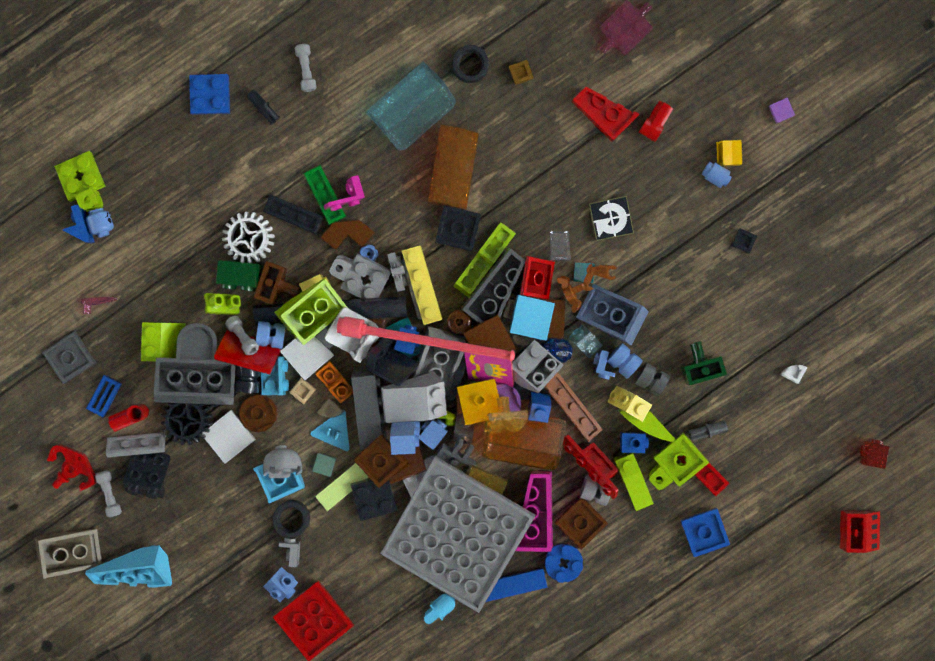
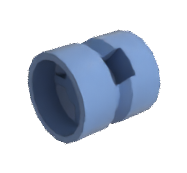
[256,321,285,349]
[607,343,643,379]

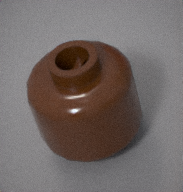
[447,310,472,335]

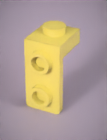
[608,386,652,422]

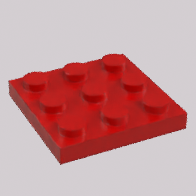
[273,580,354,661]

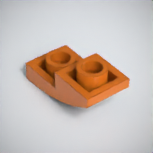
[315,360,353,403]

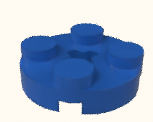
[545,543,583,583]

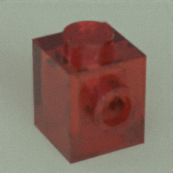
[860,439,890,469]

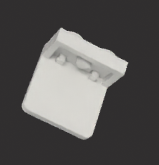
[325,307,379,363]

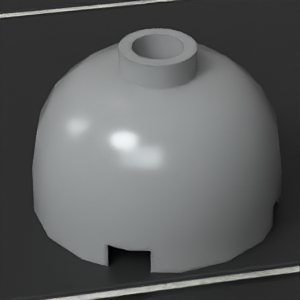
[263,445,302,478]

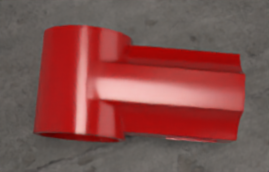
[638,101,673,142]
[108,404,149,432]

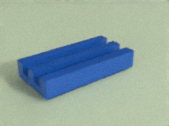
[86,375,122,417]

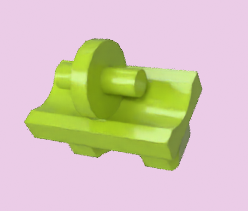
[204,293,241,315]

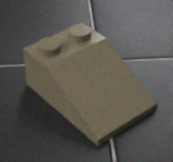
[35,529,102,579]

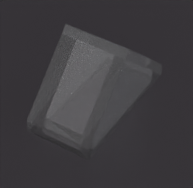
[549,231,571,261]

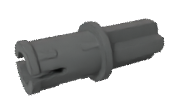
[688,420,728,441]

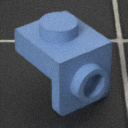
[593,350,615,380]

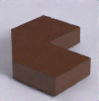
[321,220,375,250]

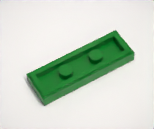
[303,165,347,225]

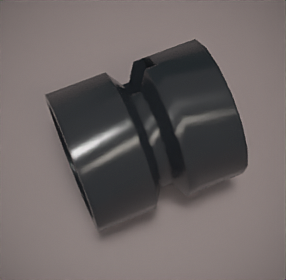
[234,365,260,393]

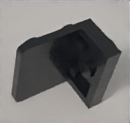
[366,337,419,386]
[123,453,171,499]

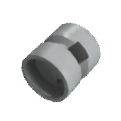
[580,474,613,506]

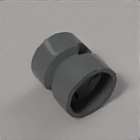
[634,362,670,397]

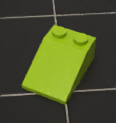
[274,278,348,345]

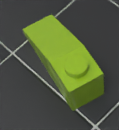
[613,453,654,511]

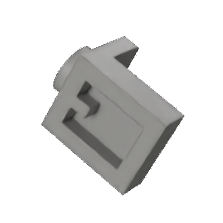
[279,537,300,567]

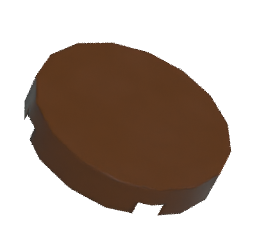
[239,394,278,433]

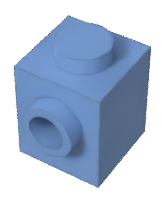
[420,419,448,450]

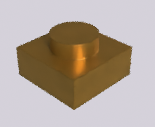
[509,60,533,86]

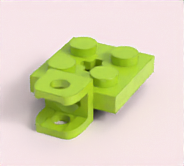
[54,151,106,212]
[649,433,709,490]

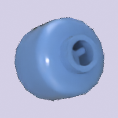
[85,208,114,238]

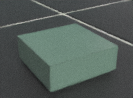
[312,452,337,477]

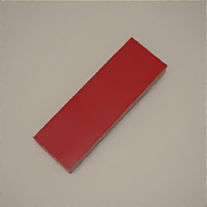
[677,455,730,496]

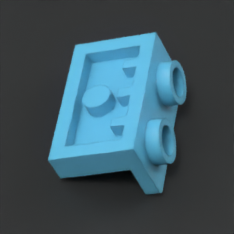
[261,356,289,395]

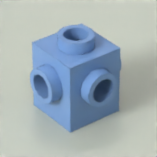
[263,567,298,602]

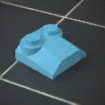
[253,464,305,503]

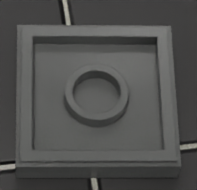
[42,331,96,384]

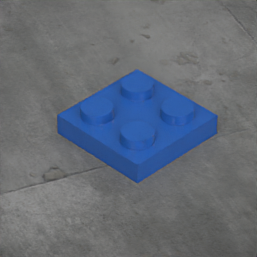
[189,74,230,115]
[680,508,730,557]

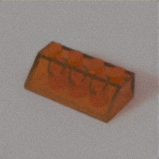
[428,125,479,209]

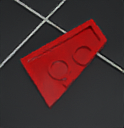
[571,87,640,142]

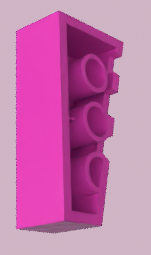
[515,471,553,552]

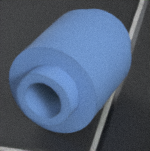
[701,161,732,188]

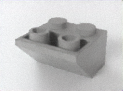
[512,340,564,393]

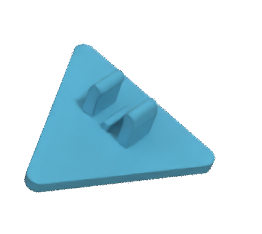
[311,409,350,451]

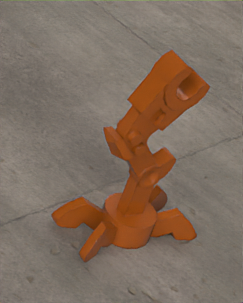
[557,264,617,313]

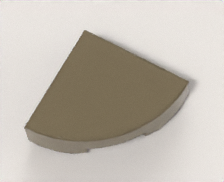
[317,398,344,418]

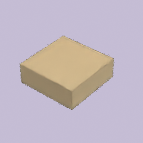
[289,377,316,404]

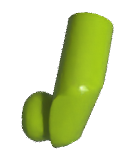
[436,411,456,426]

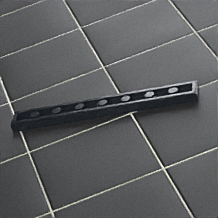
[252,296,408,326]

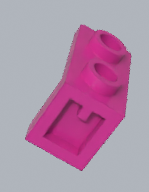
[324,175,365,211]

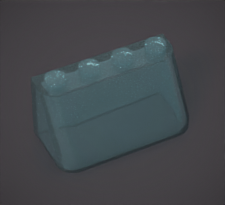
[365,61,456,151]

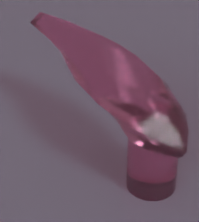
[80,297,117,314]

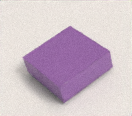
[768,98,795,124]

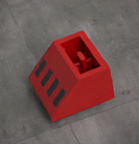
[840,510,880,553]

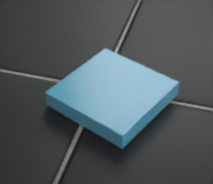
[509,295,555,341]

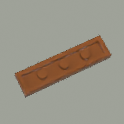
[544,372,603,442]

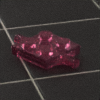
[599,0,653,56]

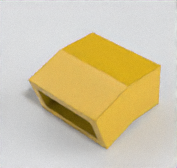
[716,140,742,166]

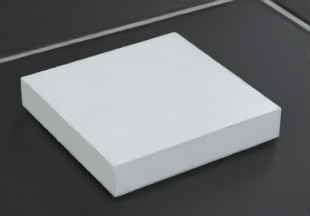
[280,336,334,380]
[203,410,256,464]

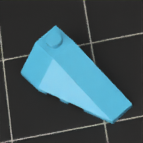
[85,545,172,588]

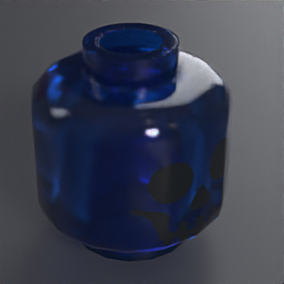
[543,337,573,364]

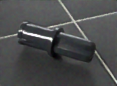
[247,90,280,125]

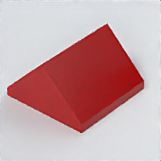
[520,256,555,300]

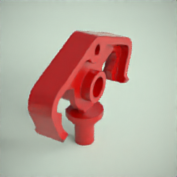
[47,444,96,491]

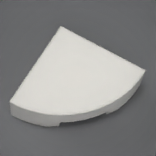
[780,365,807,384]

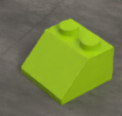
[141,322,186,361]

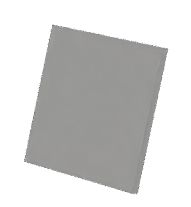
[380,456,536,613]

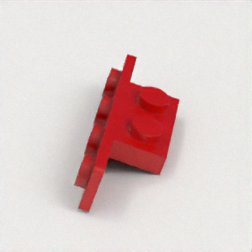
[563,434,619,500]

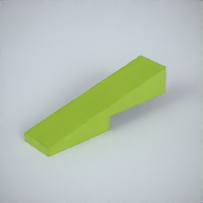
[454,222,516,298]

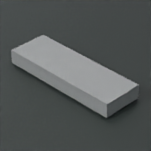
[106,432,166,457]

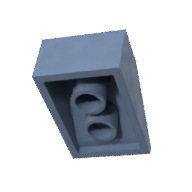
[576,284,649,345]

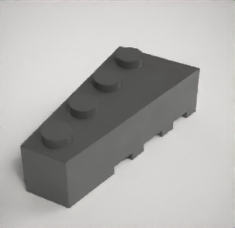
[461,248,526,323]
[351,366,387,451]

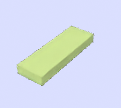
[315,463,368,511]

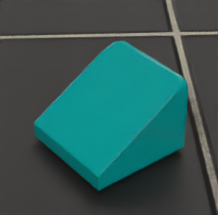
[573,262,595,283]

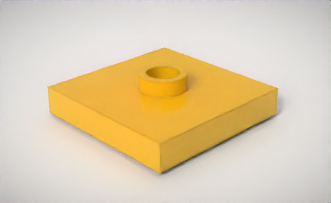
[457,379,504,425]

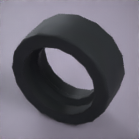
[453,45,489,83]
[272,500,310,538]

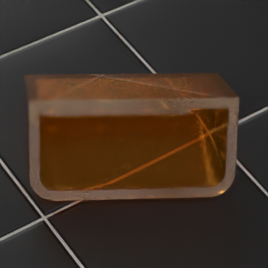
[482,411,566,470]

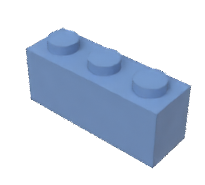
[390,421,420,455]

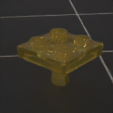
[483,397,528,434]

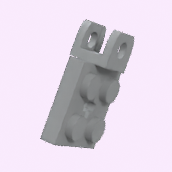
[329,253,391,299]

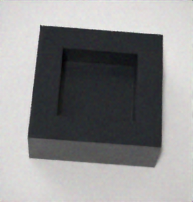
[731,228,757,254]

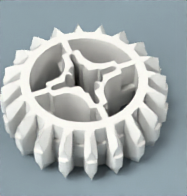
[222,212,275,263]

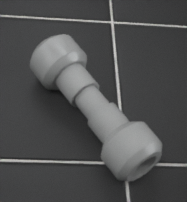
[294,44,317,92]
[225,316,259,355]
[95,470,122,517]

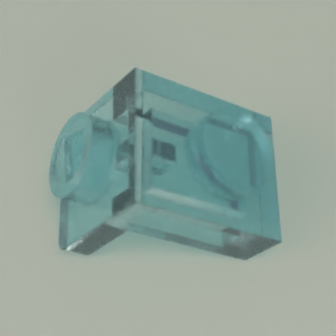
[569,325,603,358]

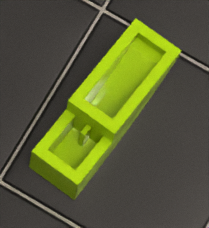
[618,409,676,442]

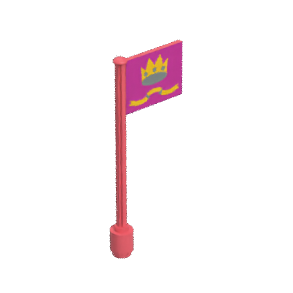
[337,316,515,387]

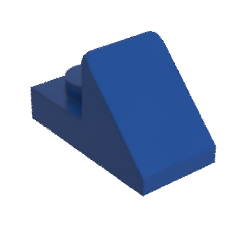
[62,205,95,243]

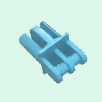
[424,593,455,624]

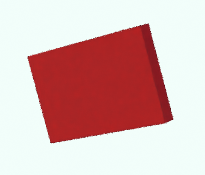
[214,330,281,375]

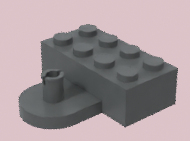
[154,323,235,405]

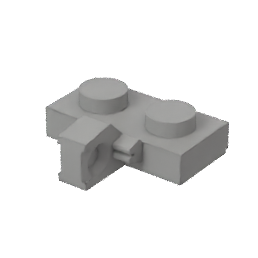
[387,252,408,292]

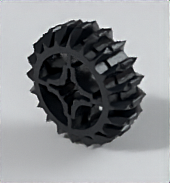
[161,403,213,445]

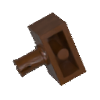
[254,261,301,304]

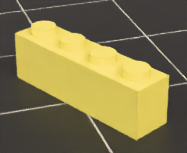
[402,246,443,325]

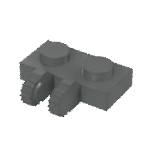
[434,438,476,475]

